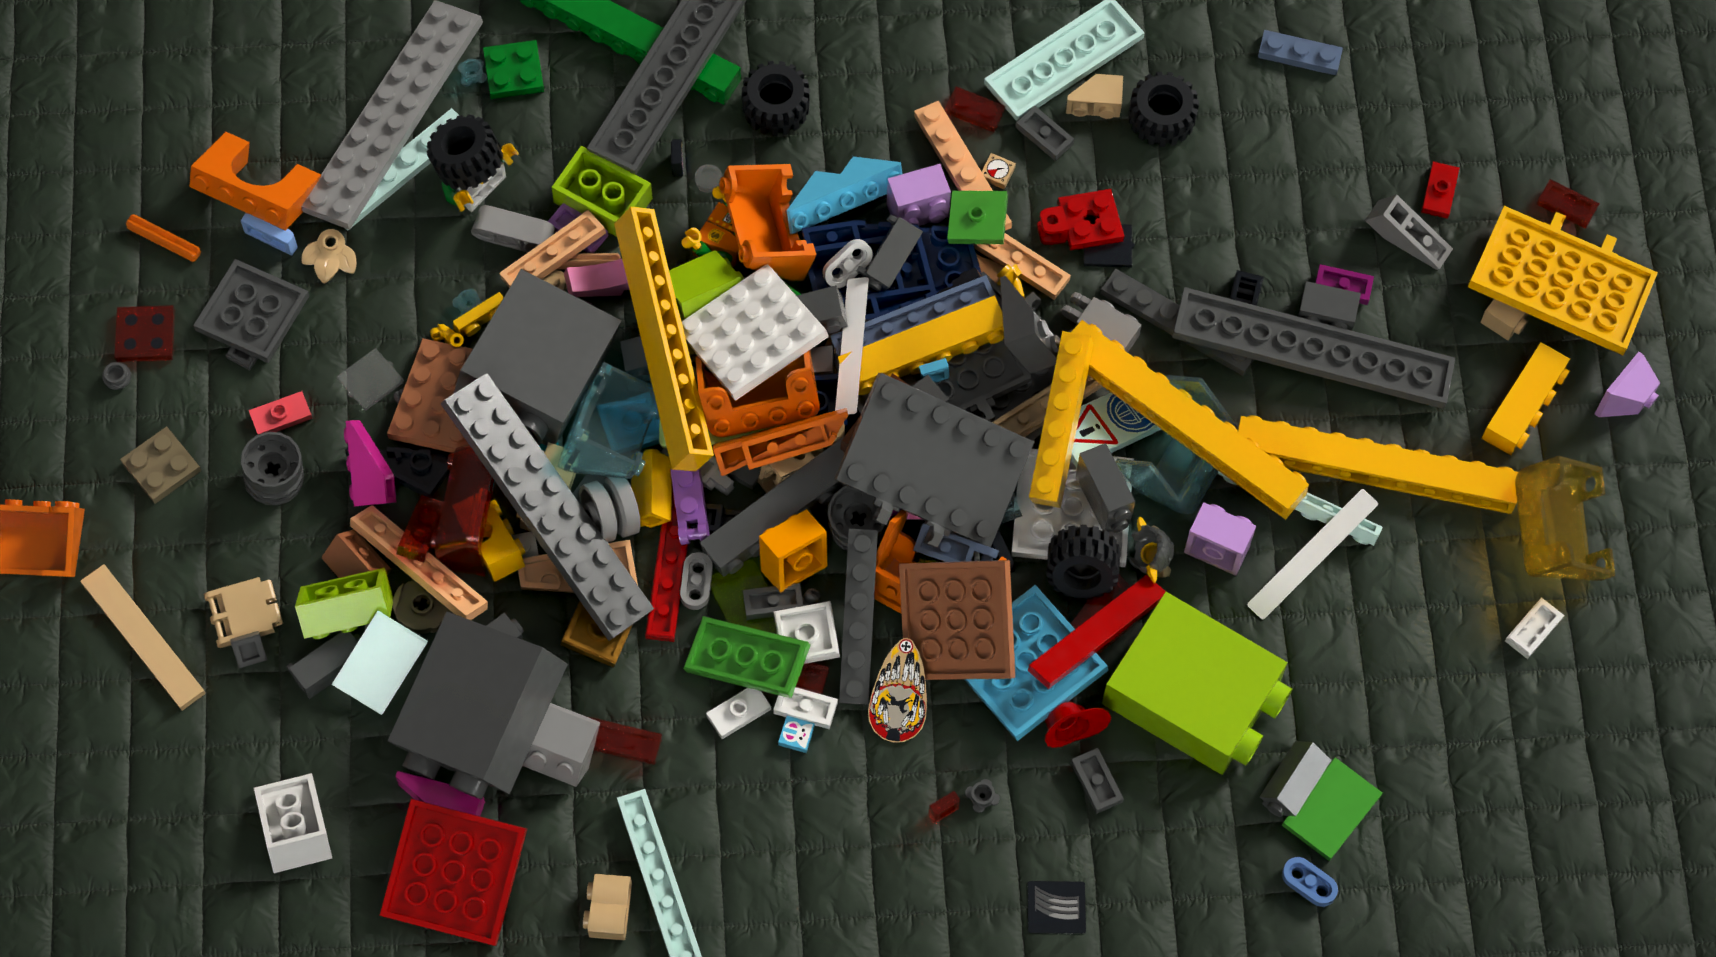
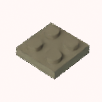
[120,426,201,504]

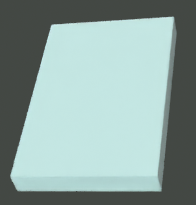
[332,611,428,715]

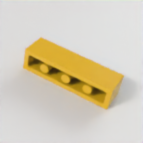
[1482,342,1570,455]

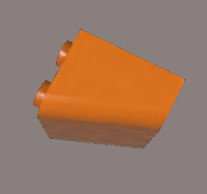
[695,350,820,437]
[0,499,85,577]

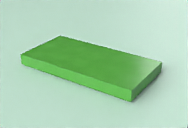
[683,616,811,698]

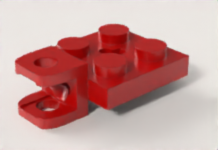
[1037,189,1125,250]

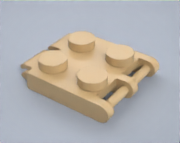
[204,577,283,648]

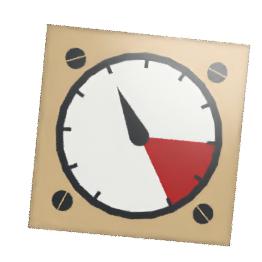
[982,153,1016,189]

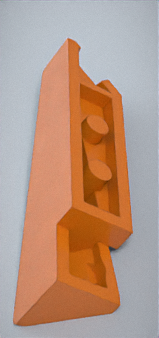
[713,408,848,476]

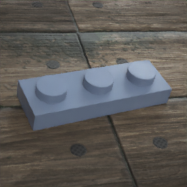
[1258,30,1343,75]

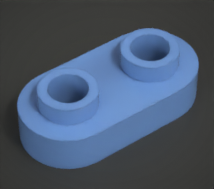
[1282,857,1338,907]

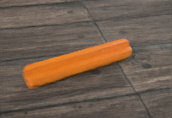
[126,214,201,262]

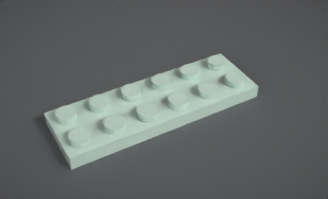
[984,0,1145,121]

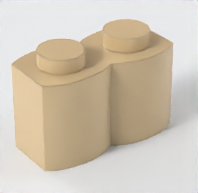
[583,874,632,940]

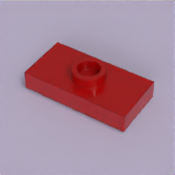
[1421,161,1460,219]

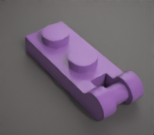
[670,468,710,545]

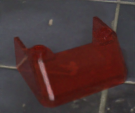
[431,445,495,576]

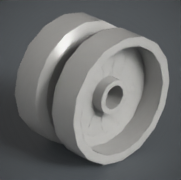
[579,474,641,543]

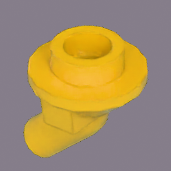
[996,264,1025,299]

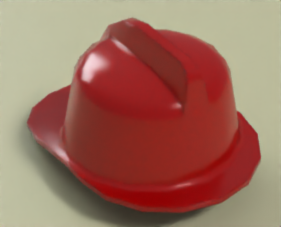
[1044,702,1111,748]

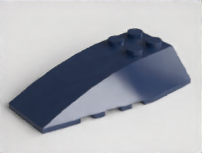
[801,220,982,322]

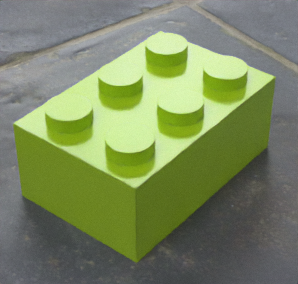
[551,146,653,237]
[295,568,393,639]

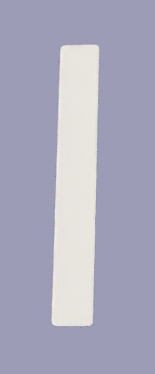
[835,277,869,415]
[1247,489,1378,619]

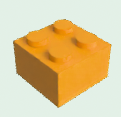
[759,509,828,593]

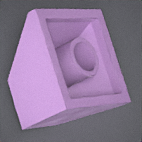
[1595,352,1660,417]

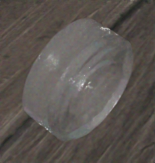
[695,164,722,193]

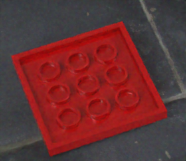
[380,799,527,946]

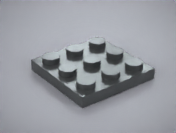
[193,259,309,363]

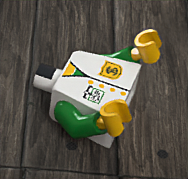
[441,143,519,212]

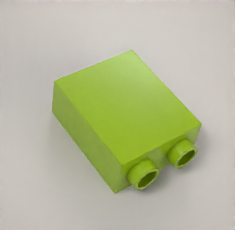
[1102,592,1292,775]

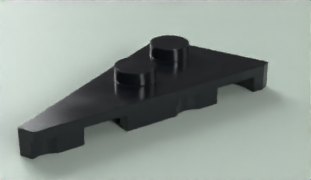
[345,447,460,499]

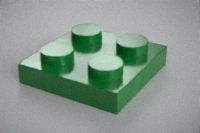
[483,40,544,99]

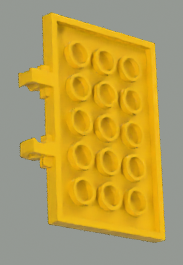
[1468,206,1658,355]

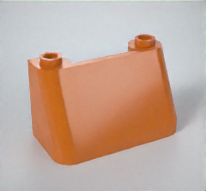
[719,164,816,281]

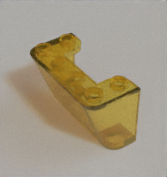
[1515,456,1615,581]

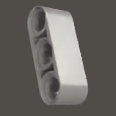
[471,205,555,252]

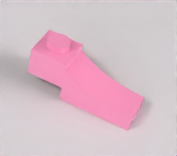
[564,259,629,297]

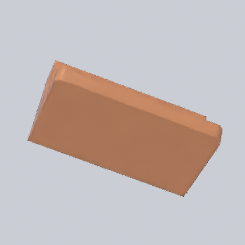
[322,530,391,578]

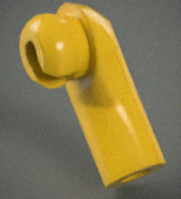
[430,324,464,347]

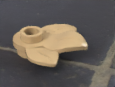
[302,229,357,284]

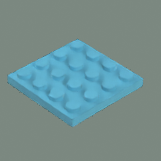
[964,585,1109,741]

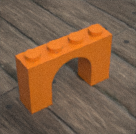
[189,132,321,231]

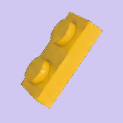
[453,292,504,337]

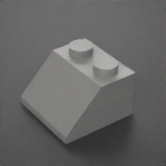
[522,703,600,787]

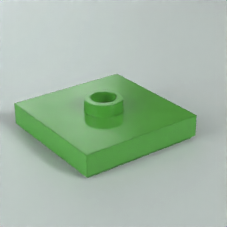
[947,191,1008,244]

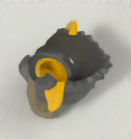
[1130,517,1174,583]

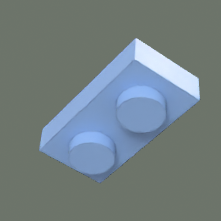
[241,213,298,256]

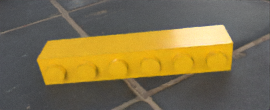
[838,295,1004,395]
[1029,331,1094,508]

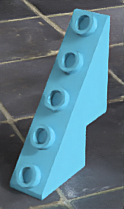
[786,157,902,234]

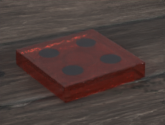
[115,305,175,362]

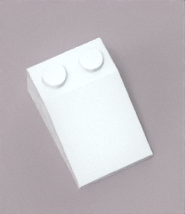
[254,773,332,873]

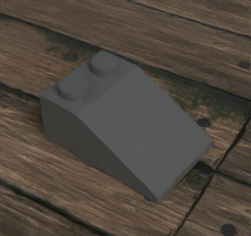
[1000,276,1060,374]

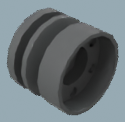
[241,432,304,506]
[828,486,888,551]

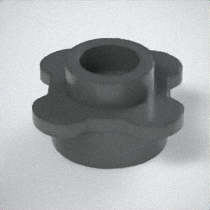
[965,779,1000,813]

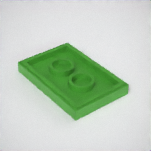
[1282,757,1383,862]

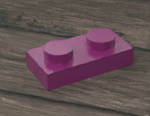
[1315,264,1374,305]

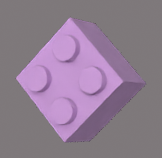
[887,164,951,226]
[1184,502,1256,576]

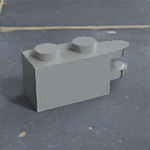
[1061,292,1142,353]

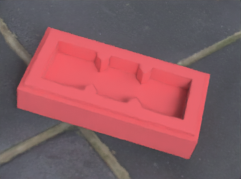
[249,391,313,435]

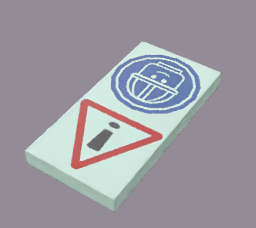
[1071,393,1162,468]

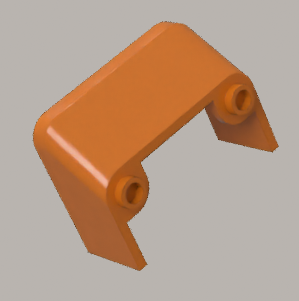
[874,510,1007,614]

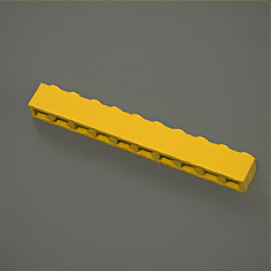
[614,206,714,471]
[1071,320,1309,520]
[1237,415,1521,514]

